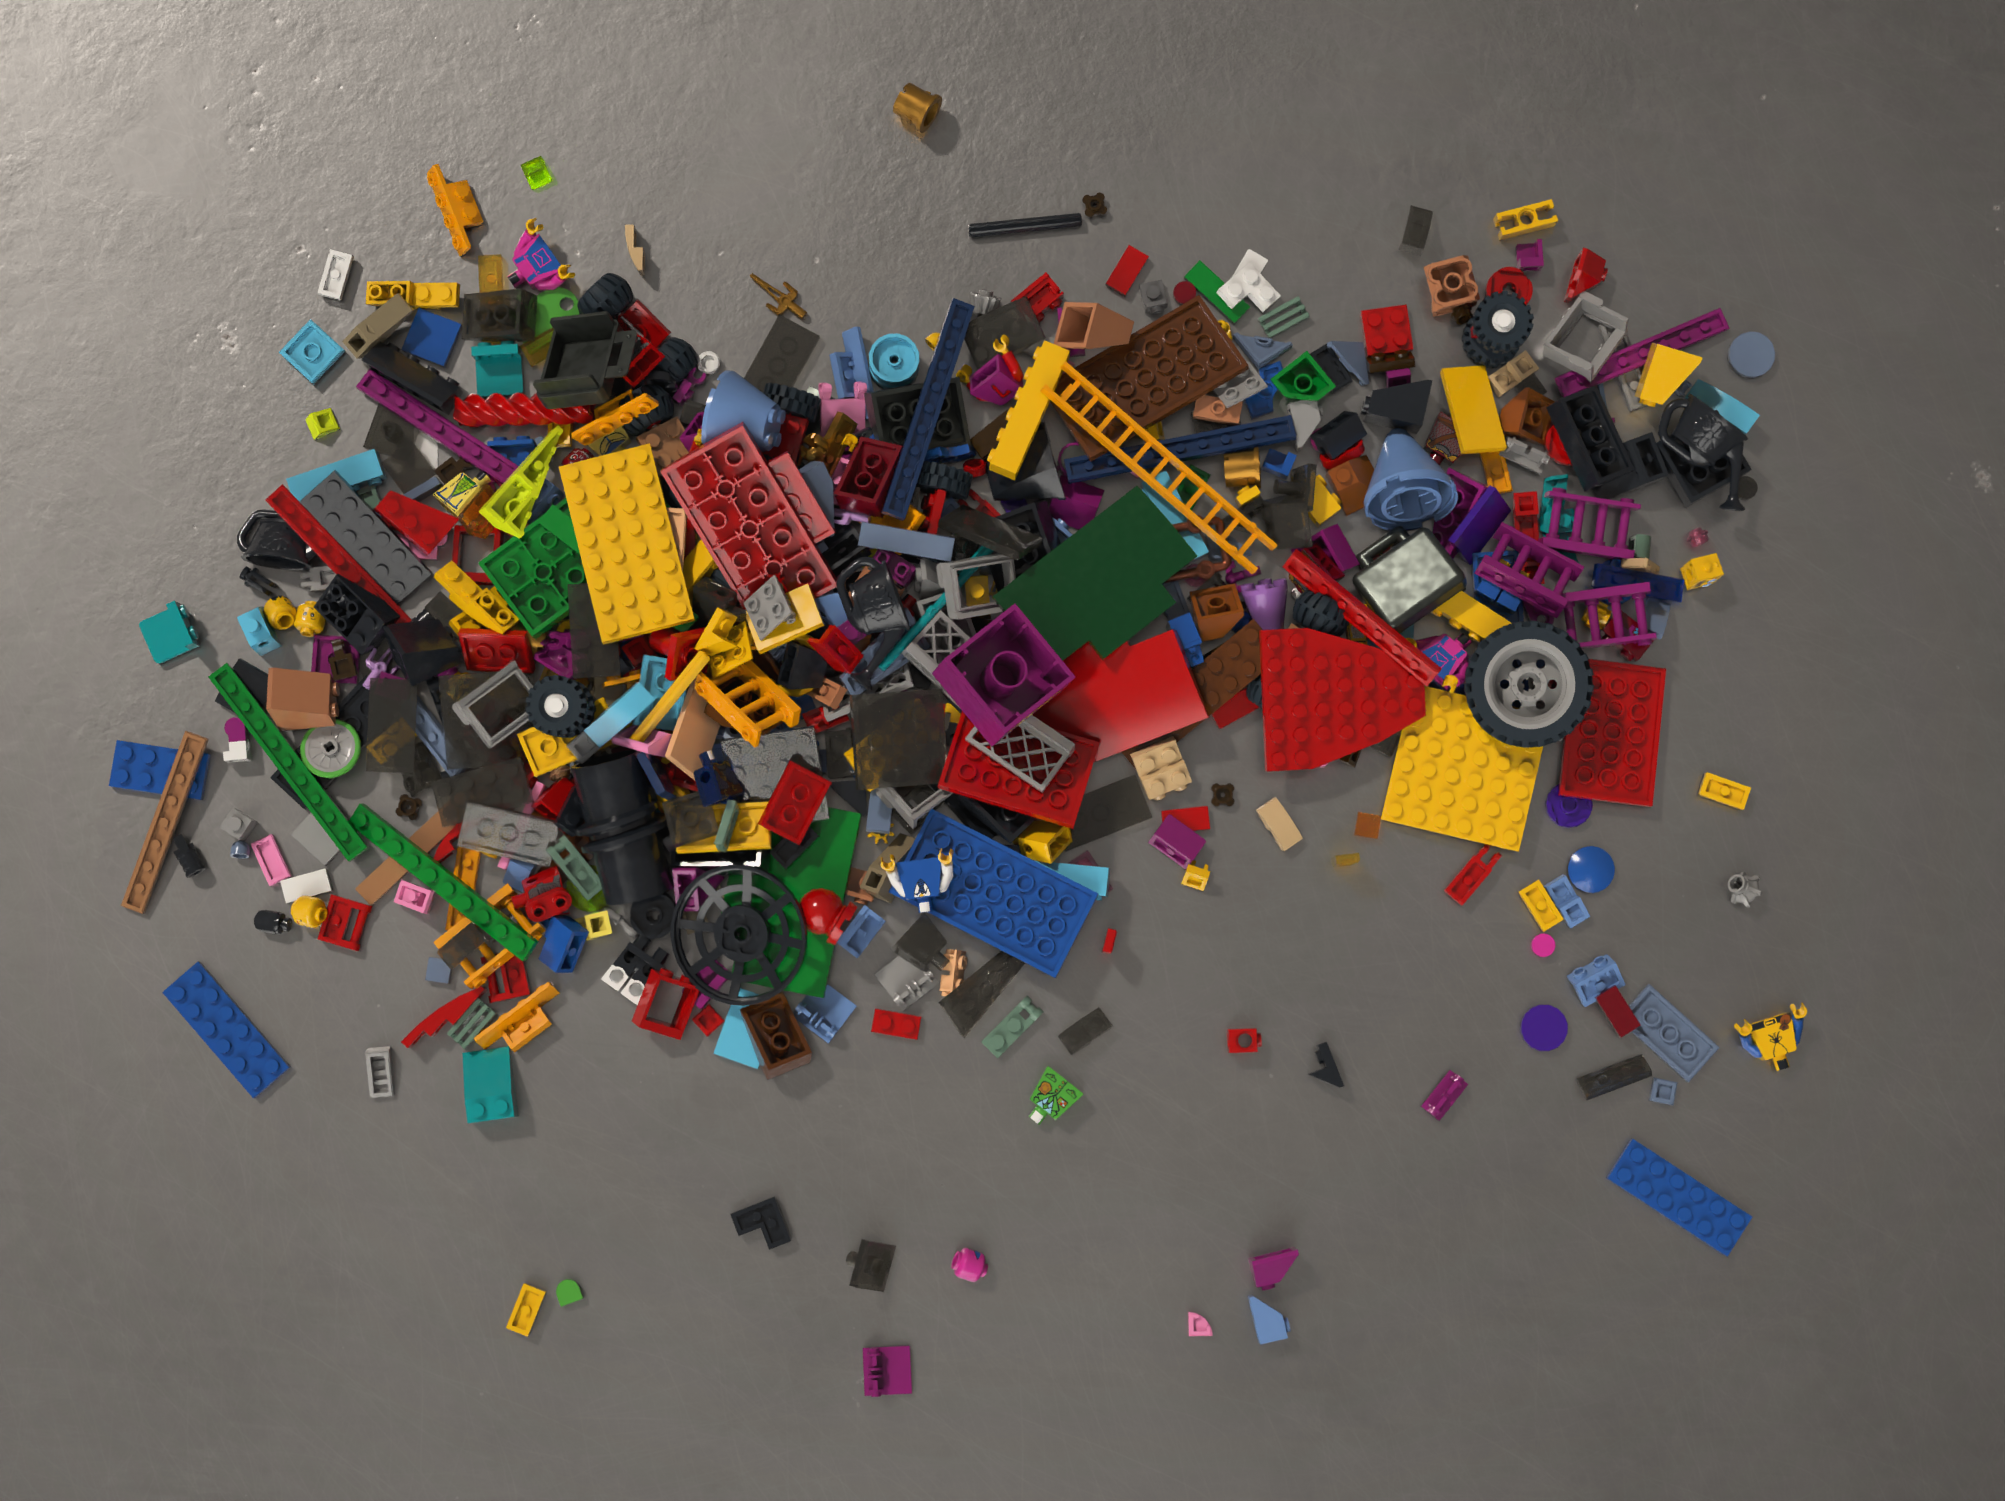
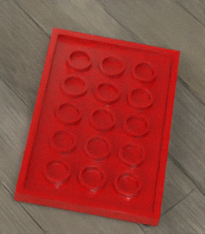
[1558,659,1666,807]
[937,711,1100,829]

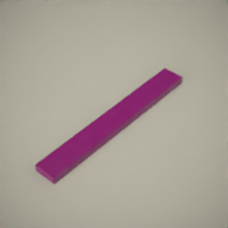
[1554,308,1730,398]
[356,369,518,484]

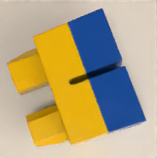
[1473,559,1530,615]

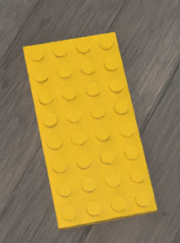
[559,443,695,645]

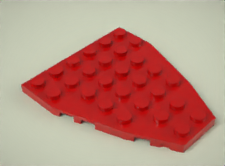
[1259,628,1426,772]

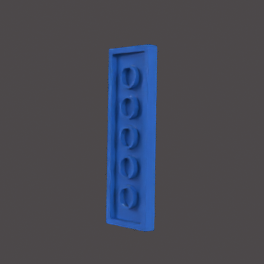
[162,961,291,1098]
[1606,1138,1752,1257]

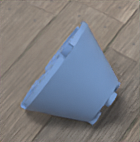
[701,370,786,452]

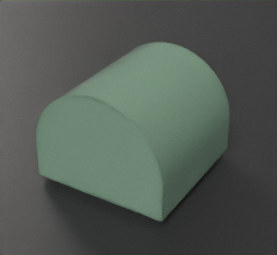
[1629,534,1651,559]

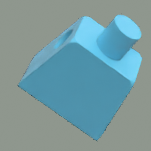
[237,606,282,656]

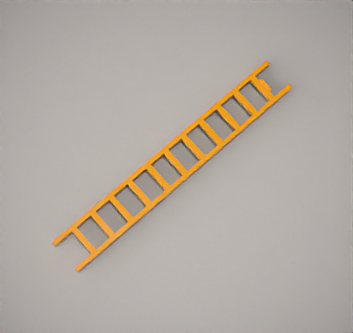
[1040,361,1277,574]

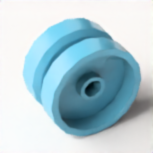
[869,333,919,389]

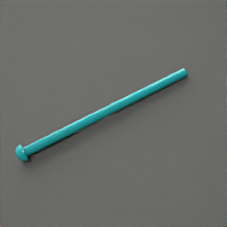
[878,533,1005,672]

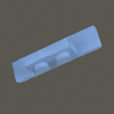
[829,327,873,421]

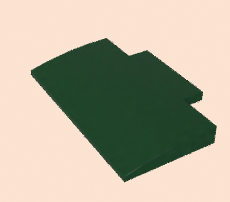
[992,486,1197,661]

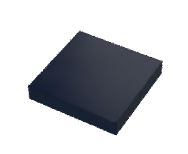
[637,752,680,803]

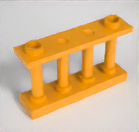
[694,660,801,748]
[433,883,546,989]

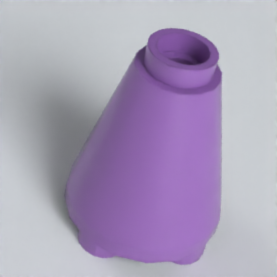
[1240,578,1288,630]

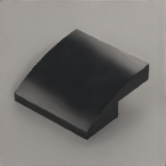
[215,658,268,713]

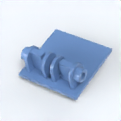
[793,984,857,1044]

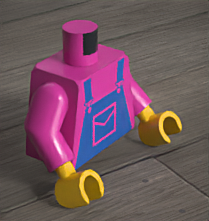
[507,218,575,290]
[1406,633,1472,693]

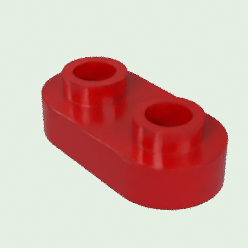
[1320,439,1365,469]
[525,887,572,922]

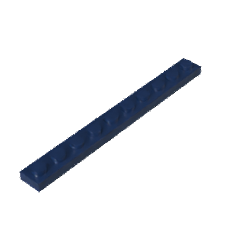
[881,298,975,521]
[1064,415,1296,484]

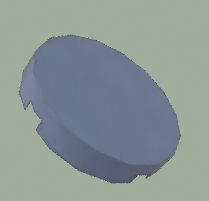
[1728,332,1775,378]

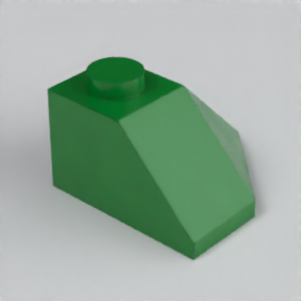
[1270,351,1336,401]

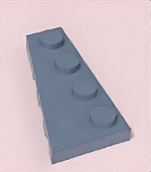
[839,607,930,698]

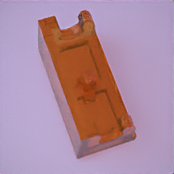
[458,484,495,539]

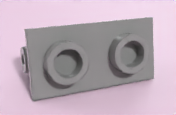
[1499,436,1550,475]

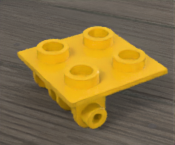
[709,621,754,679]

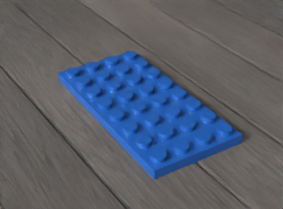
[889,809,1099,978]

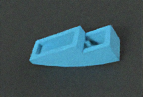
[1685,379,1760,434]
[583,682,655,748]

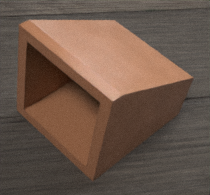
[1054,302,1134,349]
[266,668,340,731]

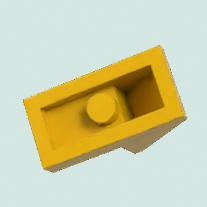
[694,607,737,656]

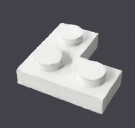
[1216,263,1281,313]

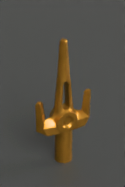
[750,273,807,319]

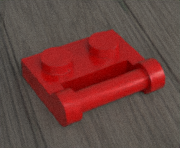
[317,894,373,951]
[480,953,531,1003]

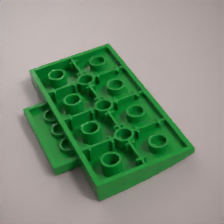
[478,498,671,640]
[721,795,862,998]

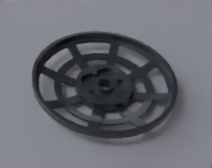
[671,864,807,1006]

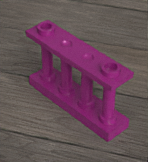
[1538,488,1641,560]
[1474,522,1584,618]
[1561,582,1657,649]

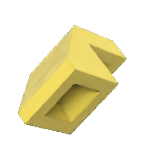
[574,910,613,941]

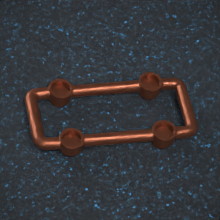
[1163,515,1232,584]

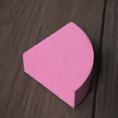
[1188,1312,1213,1336]

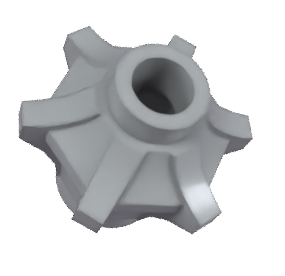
[1728,872,1763,907]

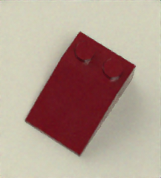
[834,436,903,519]

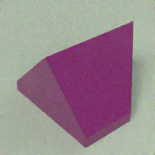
[672,868,725,911]

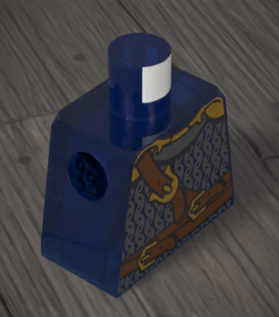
[694,750,745,808]

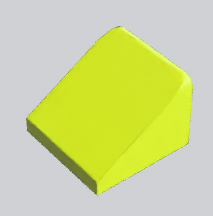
[306,408,340,440]

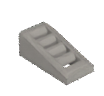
[365,1046,394,1098]

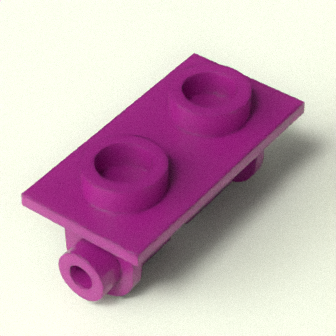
[1421,1070,1468,1121]

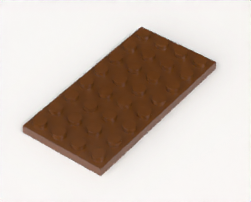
[1050,295,1249,462]

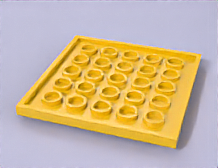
[1381,686,1543,852]

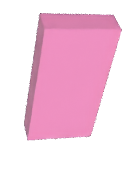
[251,834,292,886]

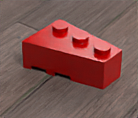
[373,490,459,555]

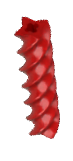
[453,392,596,427]

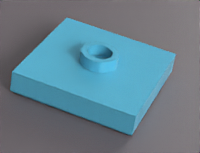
[279,319,345,385]

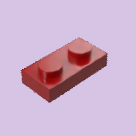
[871,1009,922,1040]

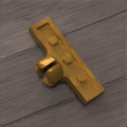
[799,411,858,477]

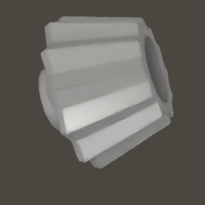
[970,289,1001,315]

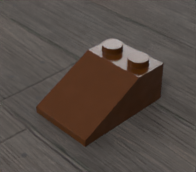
[704,676,784,735]
[740,992,812,1080]

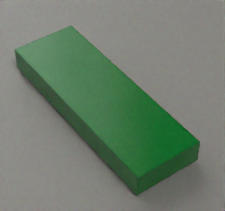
[1184,260,1250,324]

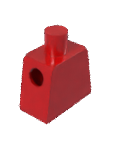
[531,777,575,834]

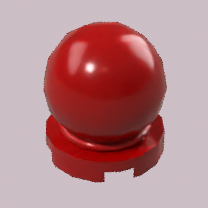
[797,888,858,946]

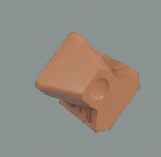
[1423,255,1480,317]

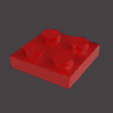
[1360,304,1413,357]

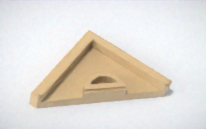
[1620,558,1660,576]

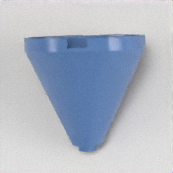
[1364,428,1458,531]

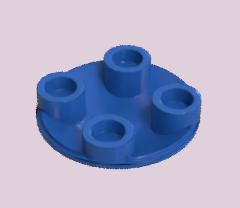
[1568,846,1615,893]

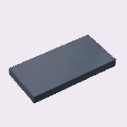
[1629,984,1720,1082]

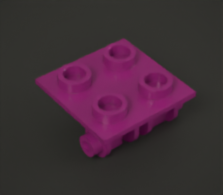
[863,1346,912,1397]

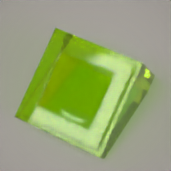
[521,156,552,190]

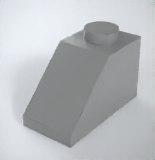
[1287,400,1323,452]

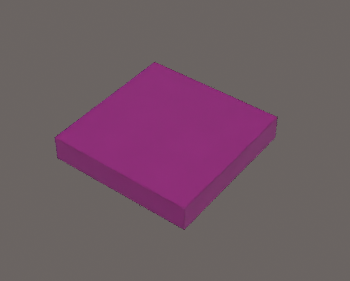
[311,635,361,684]

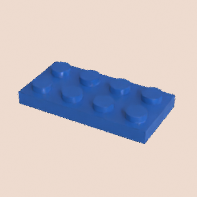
[109,740,211,800]

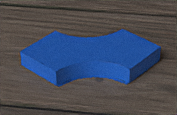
[1244,361,1283,420]
[924,444,976,464]

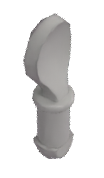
[599,905,640,937]

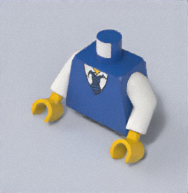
[881,848,954,913]

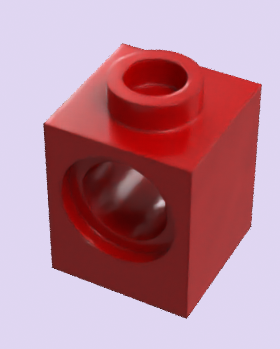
[1227,1028,1262,1053]

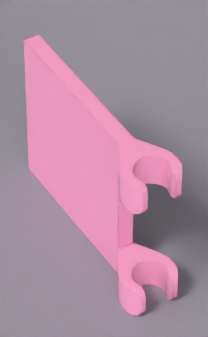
[818,381,867,437]

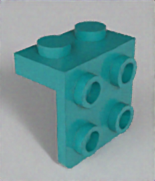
[471,341,524,397]
[139,600,199,664]

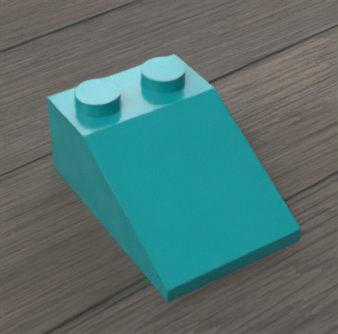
[462,1046,519,1123]

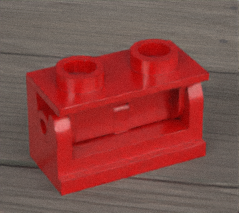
[1011,272,1064,327]

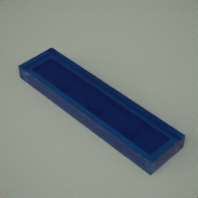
[1591,563,1684,603]

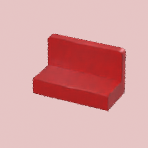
[807,625,864,674]

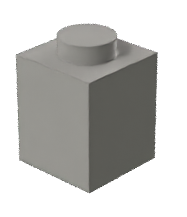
[219,808,258,841]

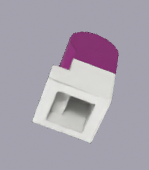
[223,717,252,763]

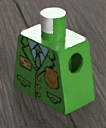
[1028,1066,1083,1125]

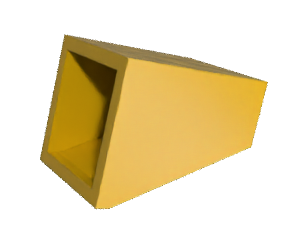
[1635,343,1703,407]

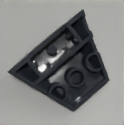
[984,421,1066,501]

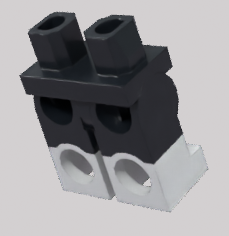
[601,935,670,1005]

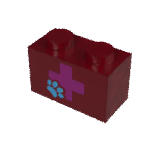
[1600,610,1654,662]

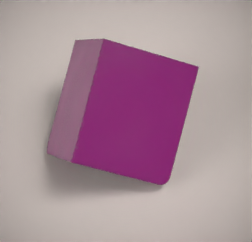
[1516,239,1544,272]

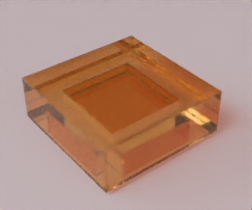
[1354,812,1381,839]

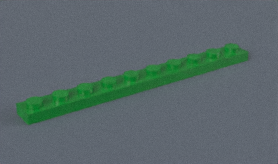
[208,663,369,862]
[349,803,539,961]

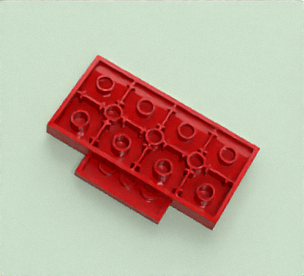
[660,421,837,611]
[1032,629,1210,763]

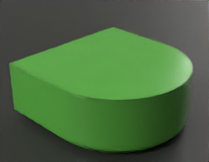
[556,1279,584,1307]

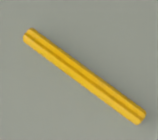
[629,650,710,743]

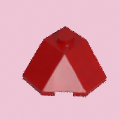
[1564,247,1608,303]

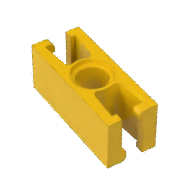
[1493,199,1558,241]

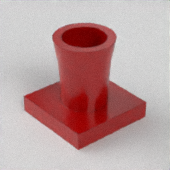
[649,627,710,681]

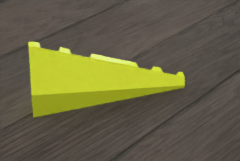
[478,425,563,539]

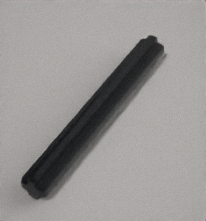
[968,213,1082,237]

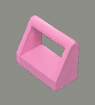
[612,725,672,757]

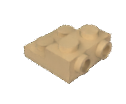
[1130,736,1192,800]

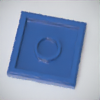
[401,308,462,368]

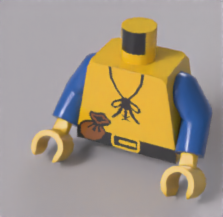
[1734,1002,1807,1071]

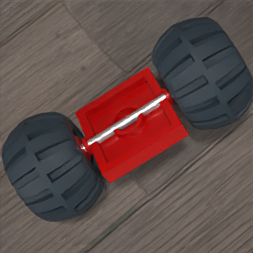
[577,273,698,385]

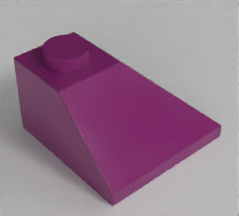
[1248,1247,1299,1291]

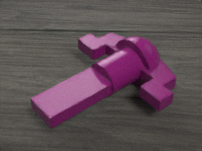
[1225,561,1261,593]

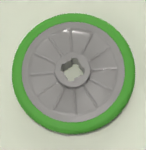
[300,719,361,778]

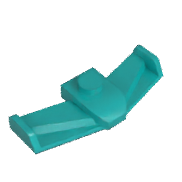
[1538,474,1580,564]

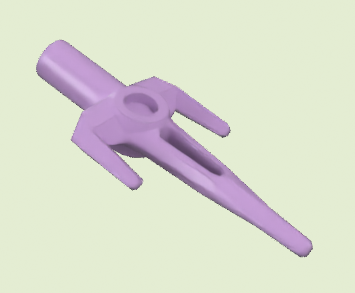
[834,508,871,525]
[363,648,399,690]

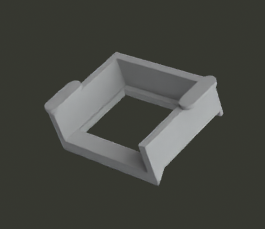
[1543,291,1628,383]
[936,552,1016,620]
[452,660,534,749]
[876,740,953,829]

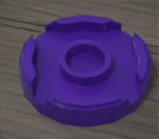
[1545,784,1593,828]
[1520,1005,1568,1051]

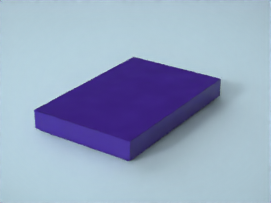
[1448,485,1511,565]

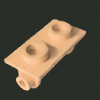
[939,949,968,998]

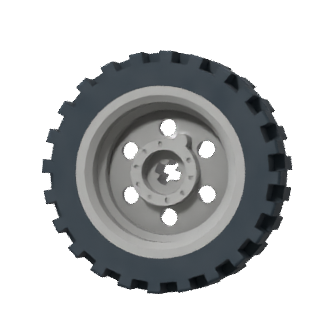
[1464,621,1594,748]

